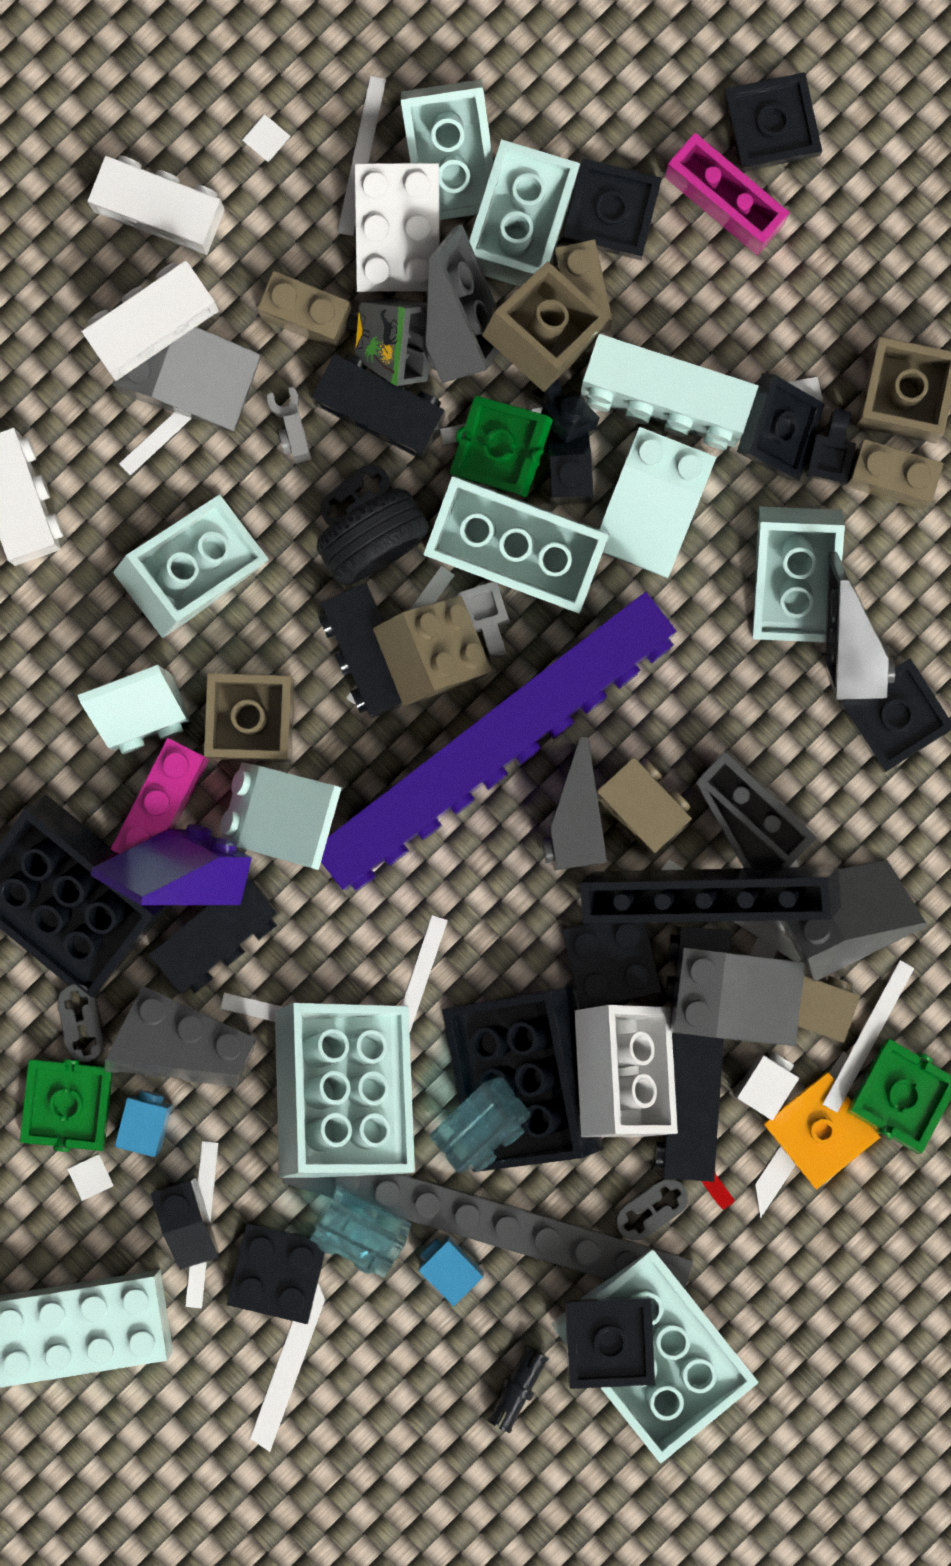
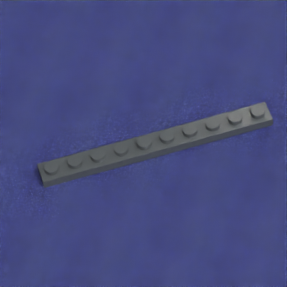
[283,1174,693,1289]

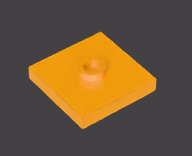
[762,1072,881,1190]

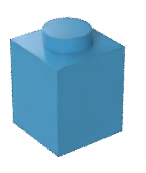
[115,1090,173,1157]
[418,1235,484,1307]

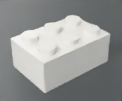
[355,163,440,292]
[575,1005,678,1137]

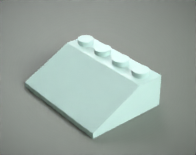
[275,1003,415,1178]
[551,1249,759,1464]

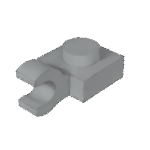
[267,387,312,464]
[458,581,509,659]

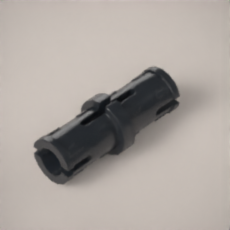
[487,1345,549,1433]

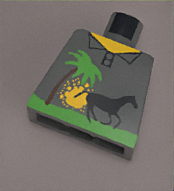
[347,298,429,386]

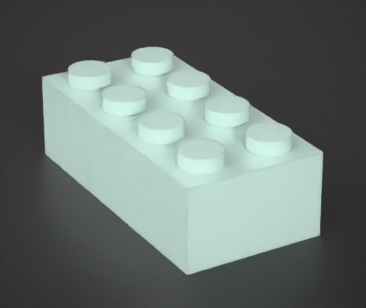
[580,334,759,450]
[423,476,610,614]
[0,1269,173,1388]

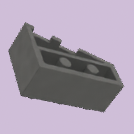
[696,749,817,868]
[105,986,256,1087]

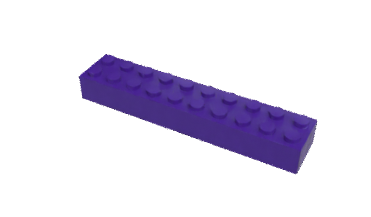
[321,591,677,892]

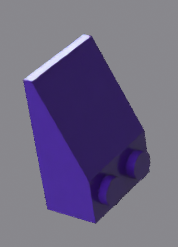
[91,824,252,905]

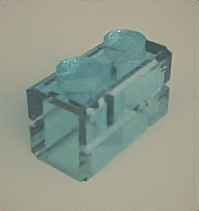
[430,1077,530,1173]
[309,1185,411,1278]

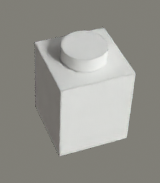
[733,1052,799,1121]

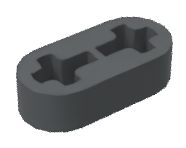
[58,984,106,1062]
[616,1178,688,1240]

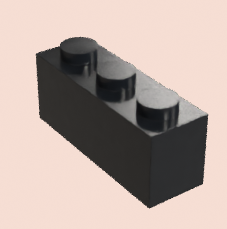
[312,354,445,461]
[318,583,403,719]
[149,875,280,994]

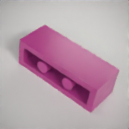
[665,133,790,256]
[110,738,210,854]

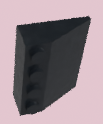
[0,794,169,1001]
[442,985,604,1172]

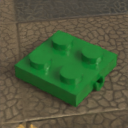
[449,395,553,498]
[846,1038,951,1154]
[20,1058,113,1152]

